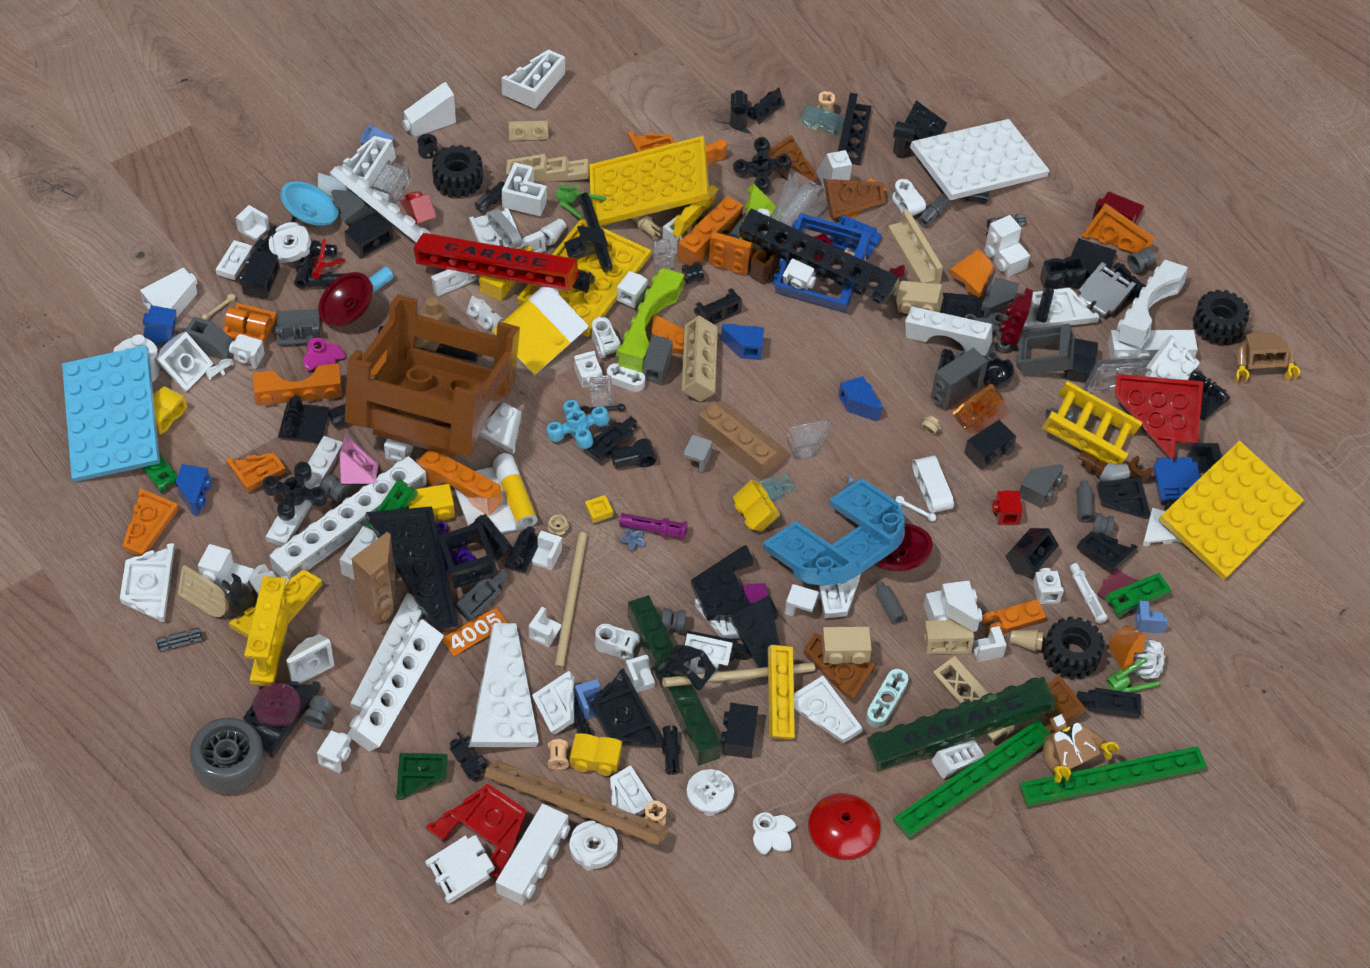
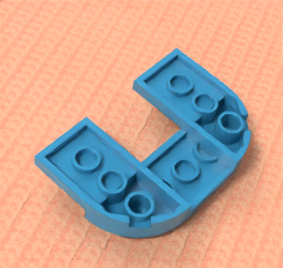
[763,478,905,585]

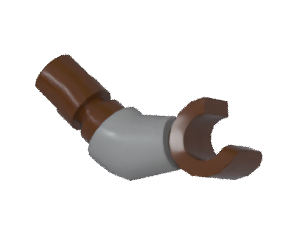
[1077,450,1153,484]

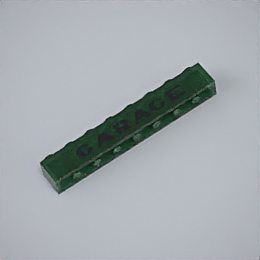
[627,595,721,766]
[867,677,1055,772]

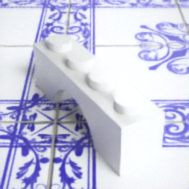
[905,307,992,356]

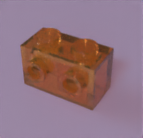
[952,383,1004,430]

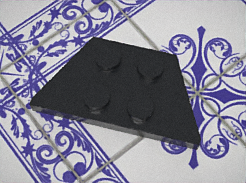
[590,668,663,747]
[243,681,321,758]

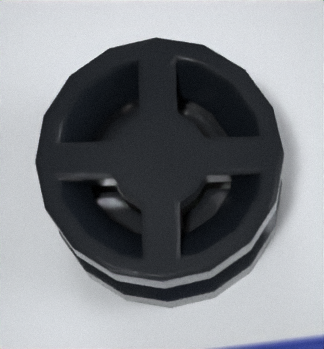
[417,134,438,159]
[682,261,704,285]

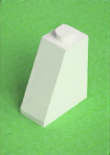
[402,82,456,138]
[817,150,852,191]
[140,267,198,318]

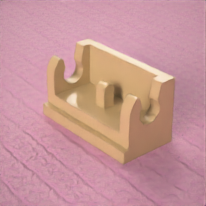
[924,620,974,655]

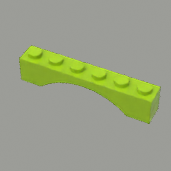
[616,268,684,373]

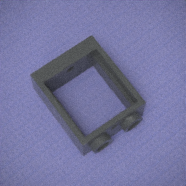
[1015,324,1075,376]
[931,347,988,411]

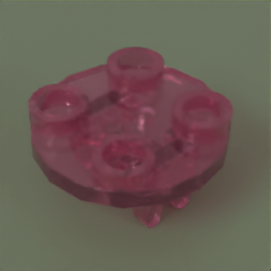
[253,682,301,726]

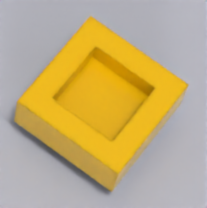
[585,495,613,523]

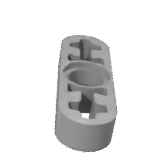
[487,208,522,248]

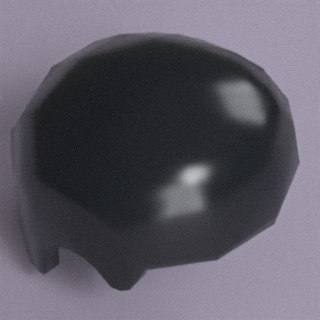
[984,357,1014,389]

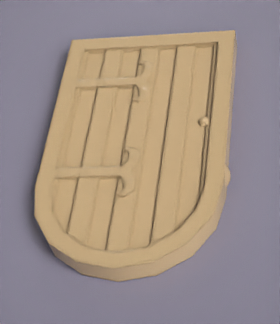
[178,565,229,617]

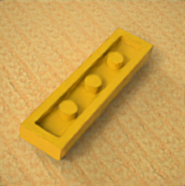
[672,185,718,238]
[768,645,795,740]

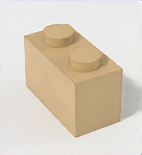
[896,281,943,314]
[821,627,871,664]

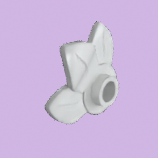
[753,812,796,855]

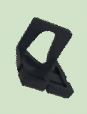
[658,645,716,690]

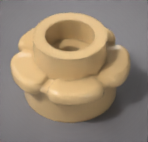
[920,416,941,435]
[548,515,569,536]

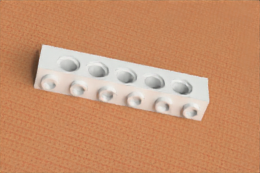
[347,619,444,752]

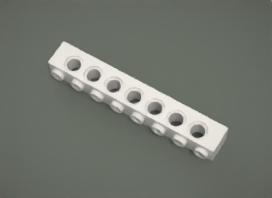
[269,456,427,579]

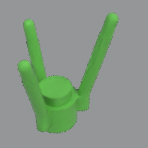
[556,185,606,219]
[1106,658,1160,692]

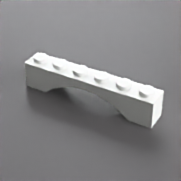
[1117,260,1188,348]

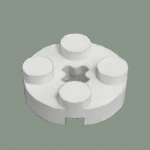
[269,222,311,263]
[569,821,618,871]

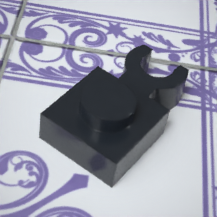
[222,573,256,616]

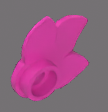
[303,338,345,372]

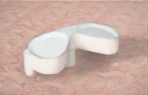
[206,359,234,380]

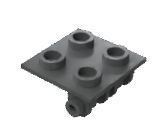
[276,309,320,345]

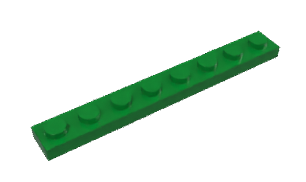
[893,720,1051,839]
[1019,746,1207,808]

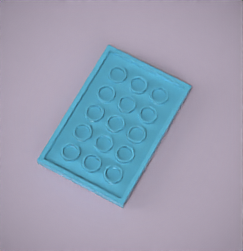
[62,345,160,482]

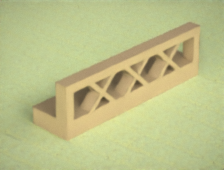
[888,210,943,284]
[933,656,1015,742]

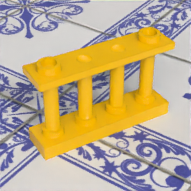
[1042,381,1142,464]
[244,576,292,687]

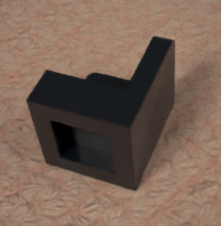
[1187,443,1222,473]

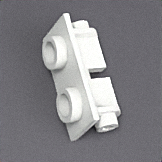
[466,296,505,334]

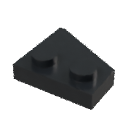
[1077,531,1138,573]

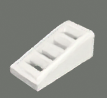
[932,739,985,779]

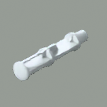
[1070,563,1108,624]

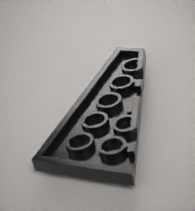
[365,506,458,632]

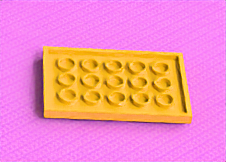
[589,136,710,226]
[517,219,651,337]
[1158,440,1304,581]

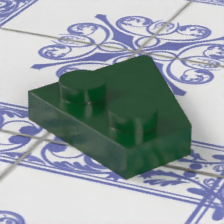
[396,753,448,800]

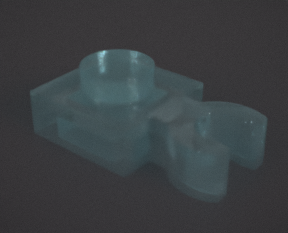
[759,473,796,502]

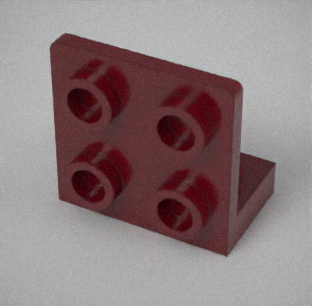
[1092,191,1144,223]

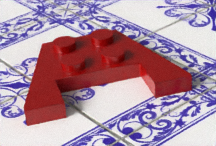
[425,784,527,880]

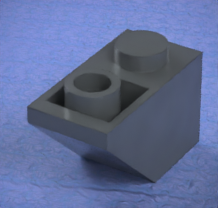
[331,190,374,226]
[981,277,1019,318]
[185,317,234,359]
[643,334,673,385]
[1020,464,1065,508]

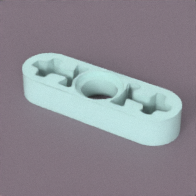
[866,669,908,728]

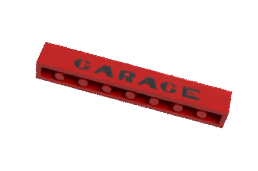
[413,233,579,291]

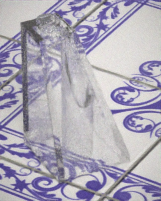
[767,170,828,241]

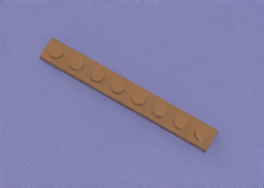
[485,760,669,845]

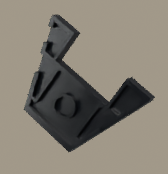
[691,545,779,621]

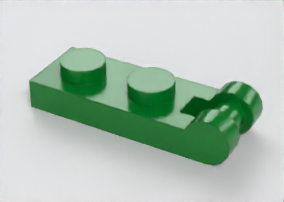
[142,452,177,493]
[366,480,418,530]
[1105,573,1171,617]

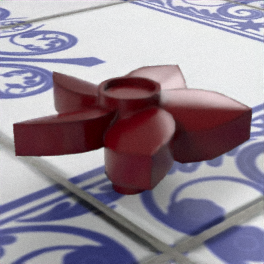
[889,265,905,281]

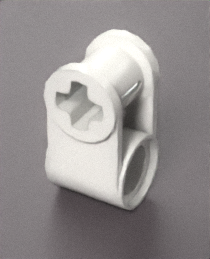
[892,179,926,216]
[591,317,620,358]
[594,624,640,661]

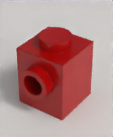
[992,490,1023,525]

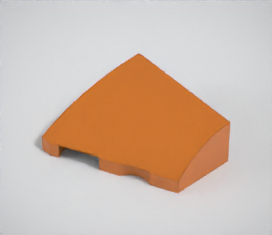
[950,249,994,298]
[1109,626,1146,672]

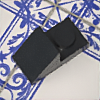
[564,226,609,260]

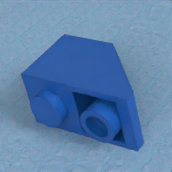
[143,305,177,346]
[721,324,764,360]
[839,376,883,421]
[176,464,212,516]

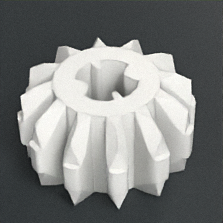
[1133,640,1166,679]

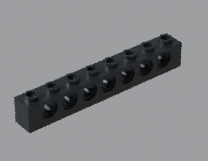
[739,208,899,305]

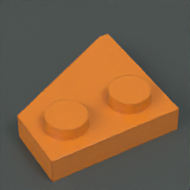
[628,131,675,152]
[226,453,286,493]

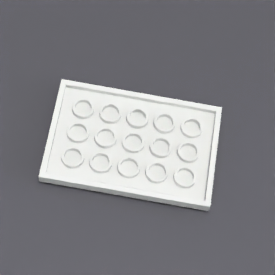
[910,119,1050,200]

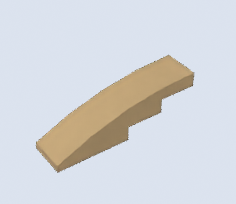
[506,154,590,181]

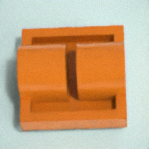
[709,232,755,275]
[223,303,277,345]

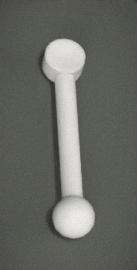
[895,496,936,522]

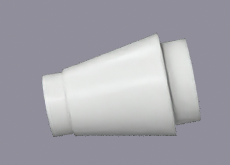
[540,219,566,246]

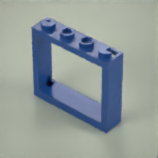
[773,213,871,313]

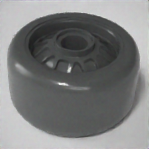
[190,718,265,794]

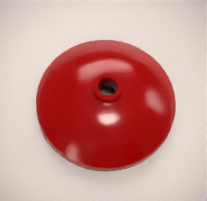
[808,793,880,860]

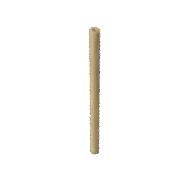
[554,532,587,670]
[662,663,815,687]

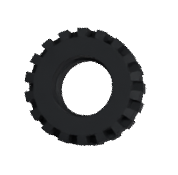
[432,145,483,198]
[1193,290,1250,345]
[1043,616,1105,680]

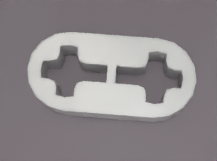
[607,363,645,392]

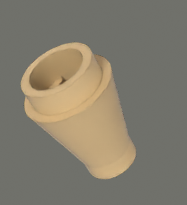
[1010,630,1045,652]

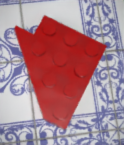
[1114,374,1203,461]

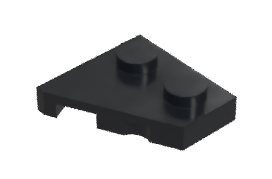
[1096,477,1150,519]

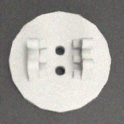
[686,769,734,816]

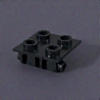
[905,100,947,139]
[1190,370,1230,421]
[278,396,330,442]

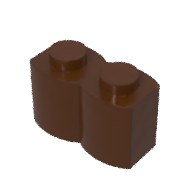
[750,239,786,283]

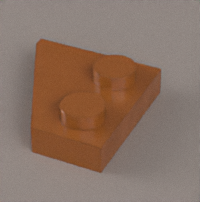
[1041,675,1087,733]

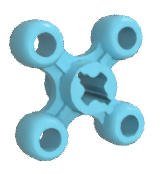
[546,400,609,449]

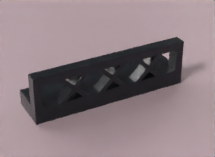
[838,93,872,165]

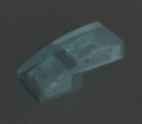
[799,106,844,135]

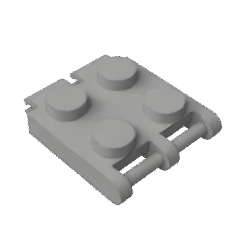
[1078,262,1136,318]

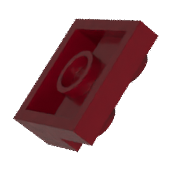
[998,288,1034,346]

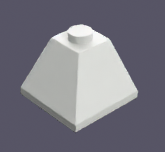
[157,332,214,392]
[286,634,334,684]

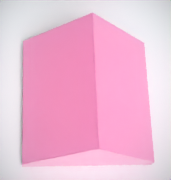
[340,435,379,484]

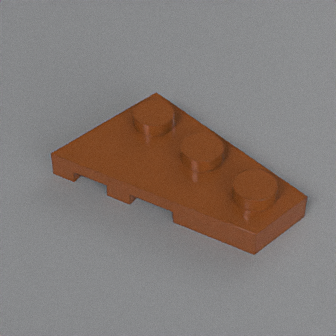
[767,135,818,192]
[823,178,886,218]
[803,633,875,703]

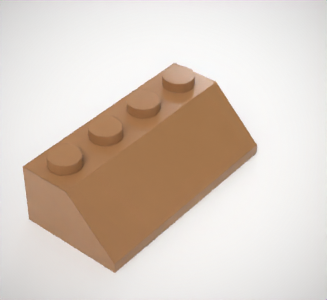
[698,403,790,480]
[352,532,397,625]

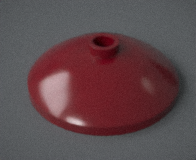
[318,272,373,327]
[874,523,933,572]

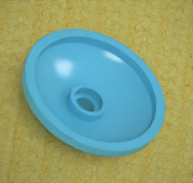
[280,181,339,226]

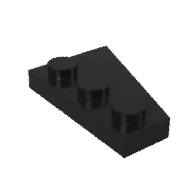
[729,595,780,678]

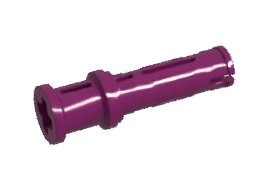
[619,513,688,541]

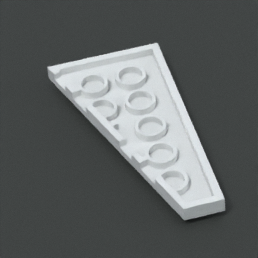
[469,623,539,747]

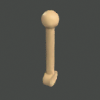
[201,294,236,321]

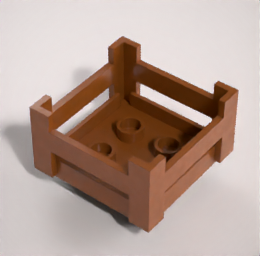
[345,294,520,457]

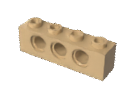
[682,316,718,402]

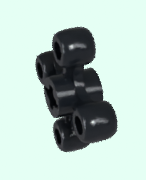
[733,137,792,194]
[262,462,327,521]

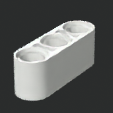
[912,455,954,513]

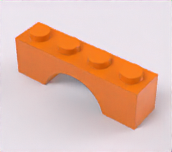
[677,195,744,265]
[252,363,343,406]
[417,450,503,516]

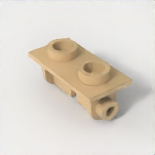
[508,120,548,141]

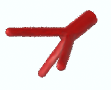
[312,239,345,279]

